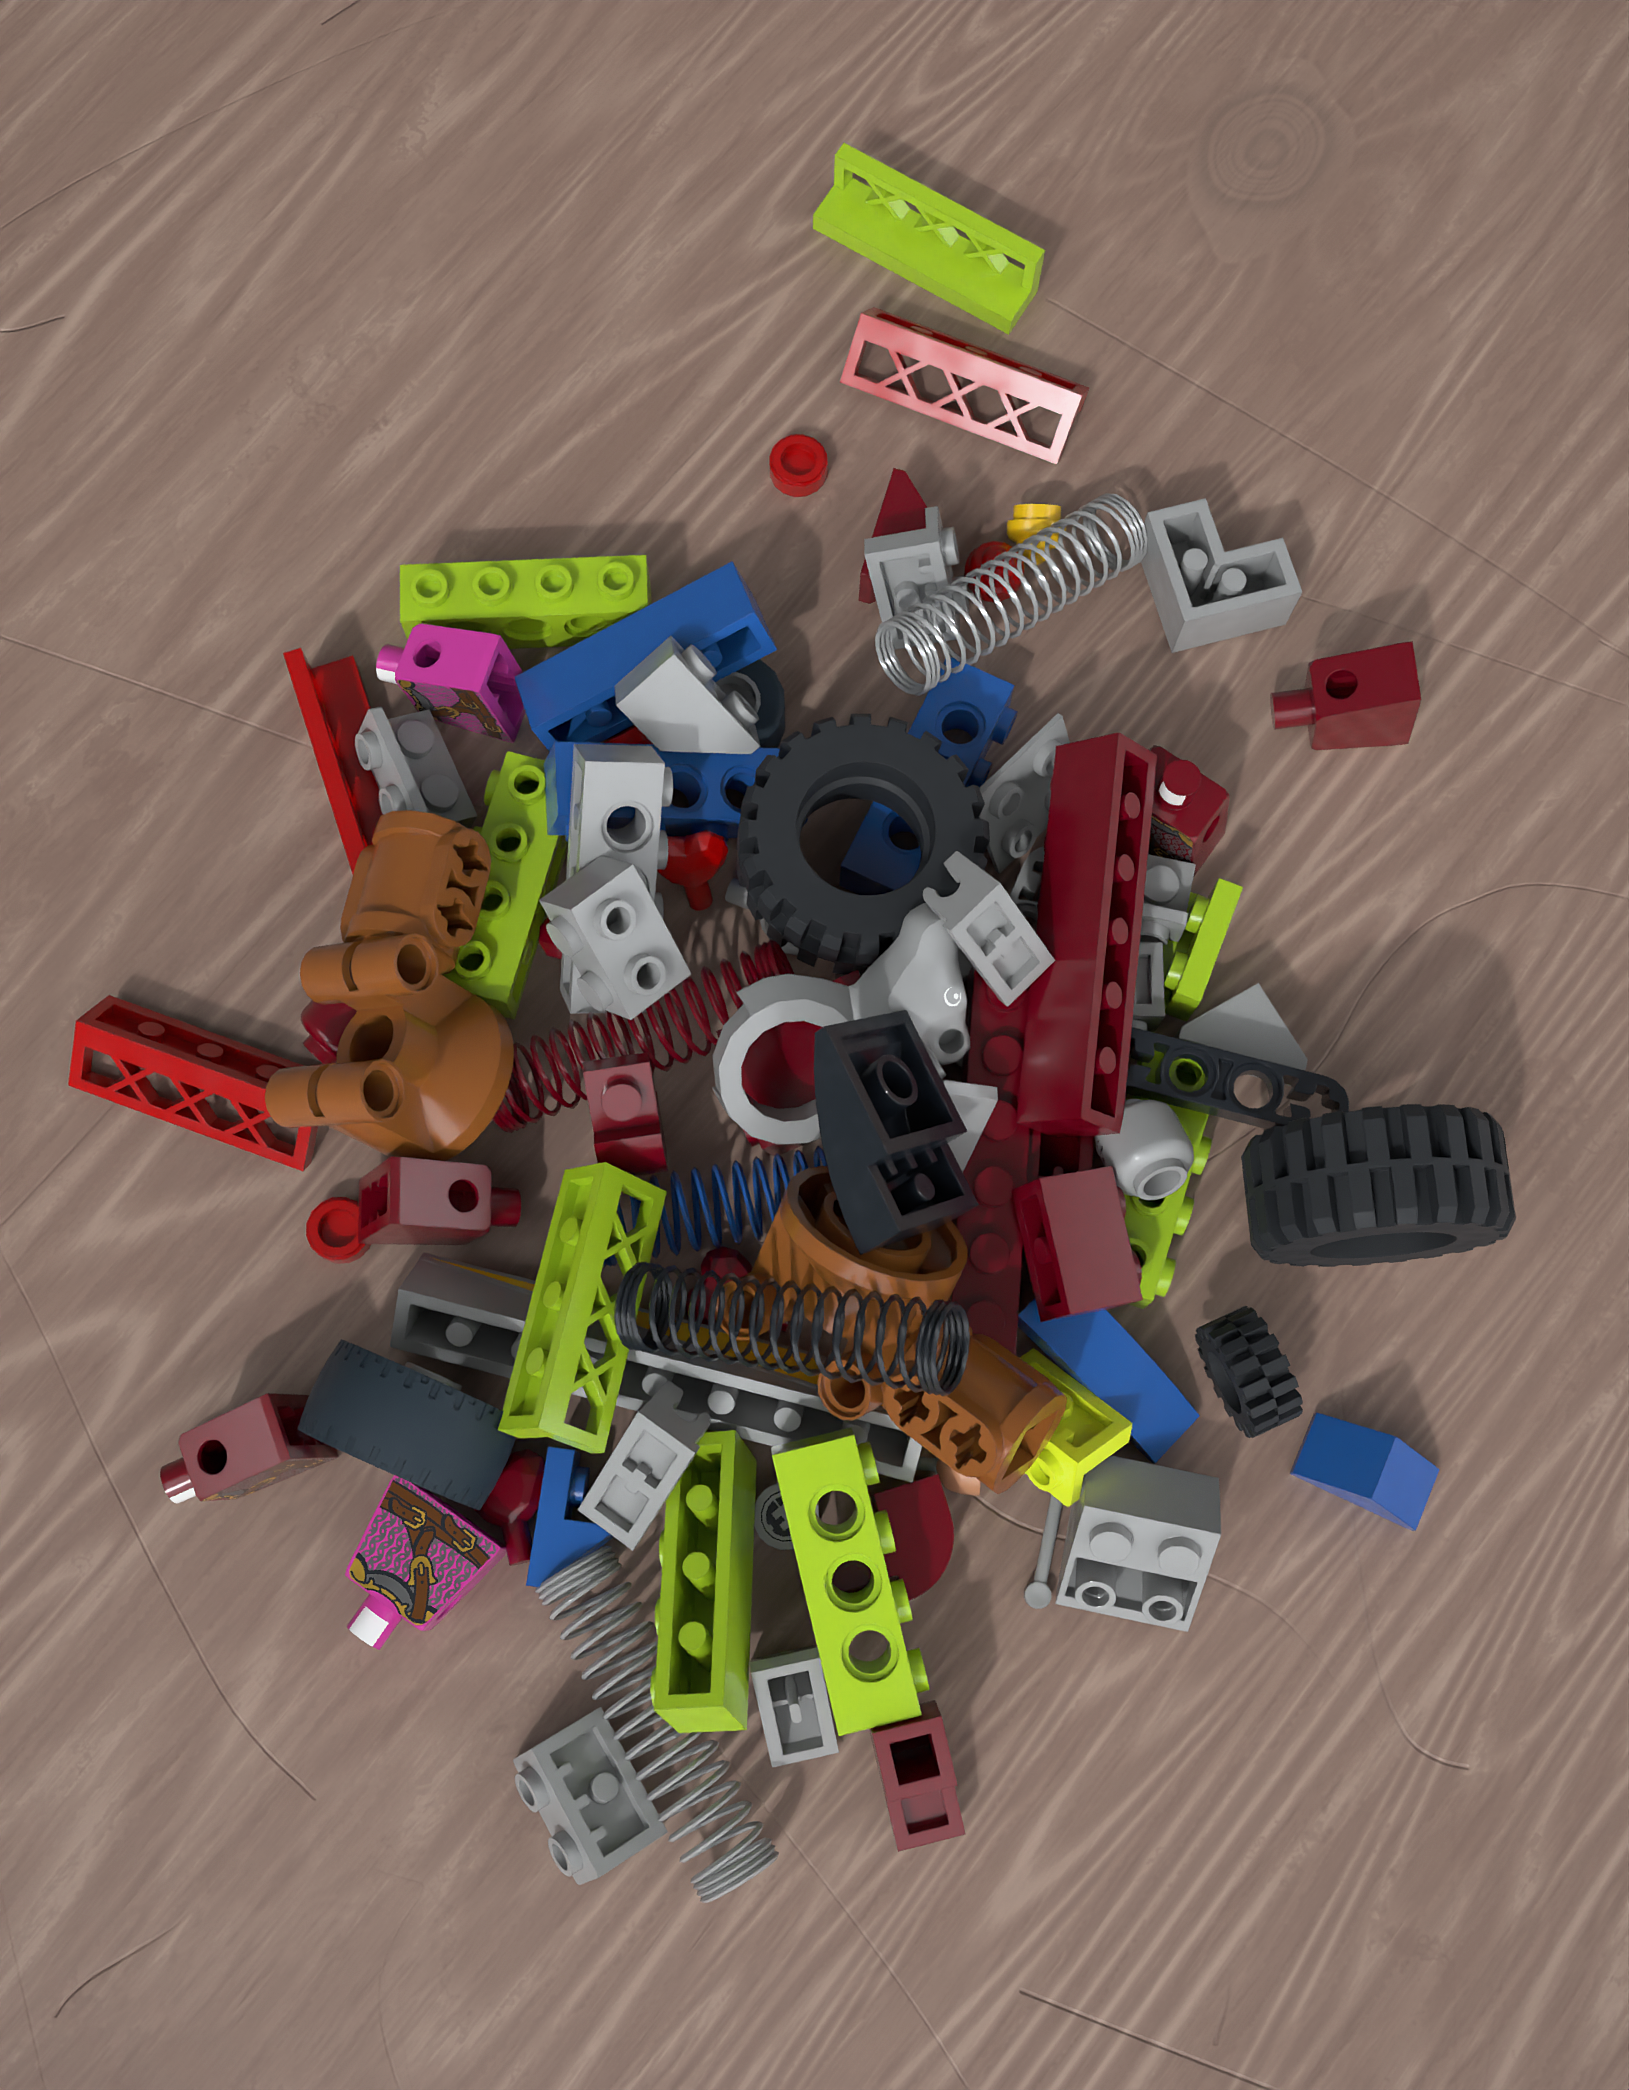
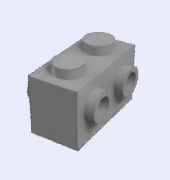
[539,856,691,1020]

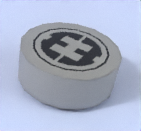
[754,1483,819,1550]

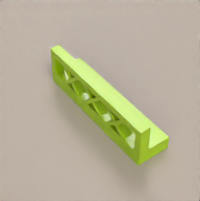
[813,143,1045,335]
[498,1162,667,1453]

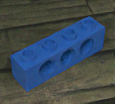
[839,657,1018,895]
[544,741,808,842]

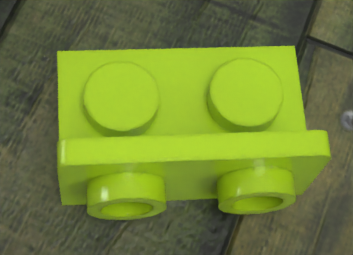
[1163,878,1243,1022]

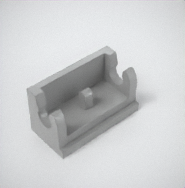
[923,851,1055,1007]
[578,1380,710,1551]

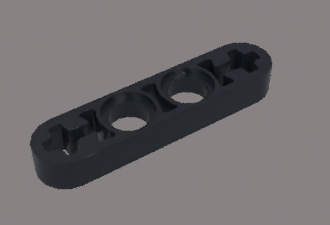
[1126,1027,1349,1129]

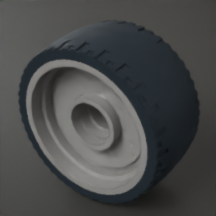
[298,1339,516,1510]

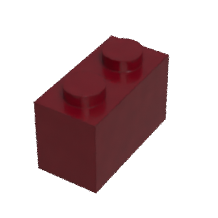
[1011,1166,1143,1322]

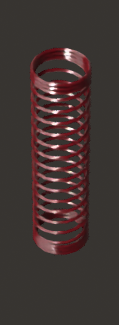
[493,939,794,1133]

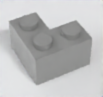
[1141,498,1302,653]

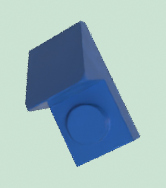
[526,1447,613,1587]

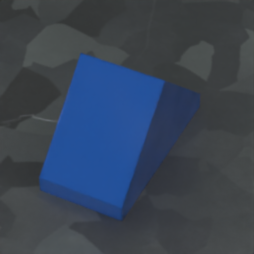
[1289,1413,1440,1531]

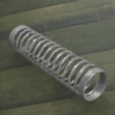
[875,493,1148,696]
[535,1546,779,1903]

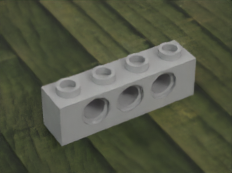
[560,744,673,1014]

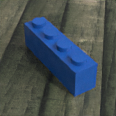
[514,561,777,752]

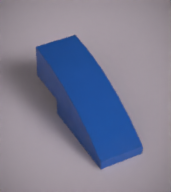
[1018,1298,1200,1464]

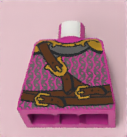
[376,623,525,743]
[345,1475,507,1650]

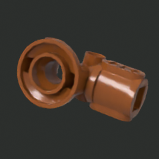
[265,810,514,1161]
[715,1166,1067,1494]

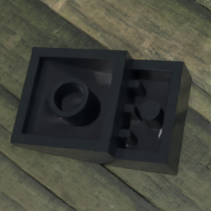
[814,1010,979,1255]

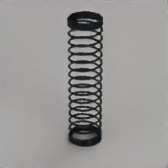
[614,1262,970,1396]

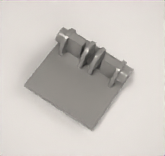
[979,713,1070,874]

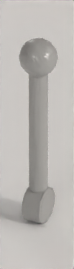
[1024,1495,1063,1609]

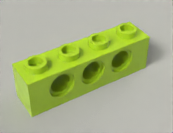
[400,555,651,649]
[771,1427,930,1736]

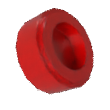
[769,434,828,497]
[306,1197,371,1264]

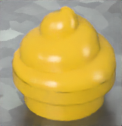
[1007,504,1067,565]

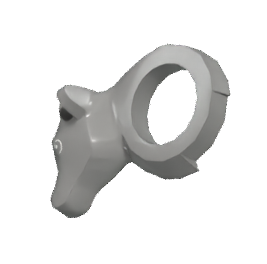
[712,903,970,1144]

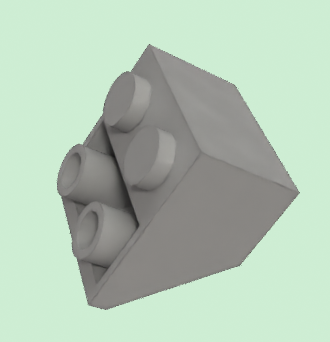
[1055,1456,1221,1632]

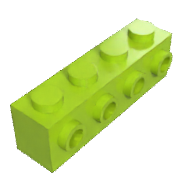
[443,751,568,1019]
[1124,1032,1212,1309]
[650,1430,757,1733]

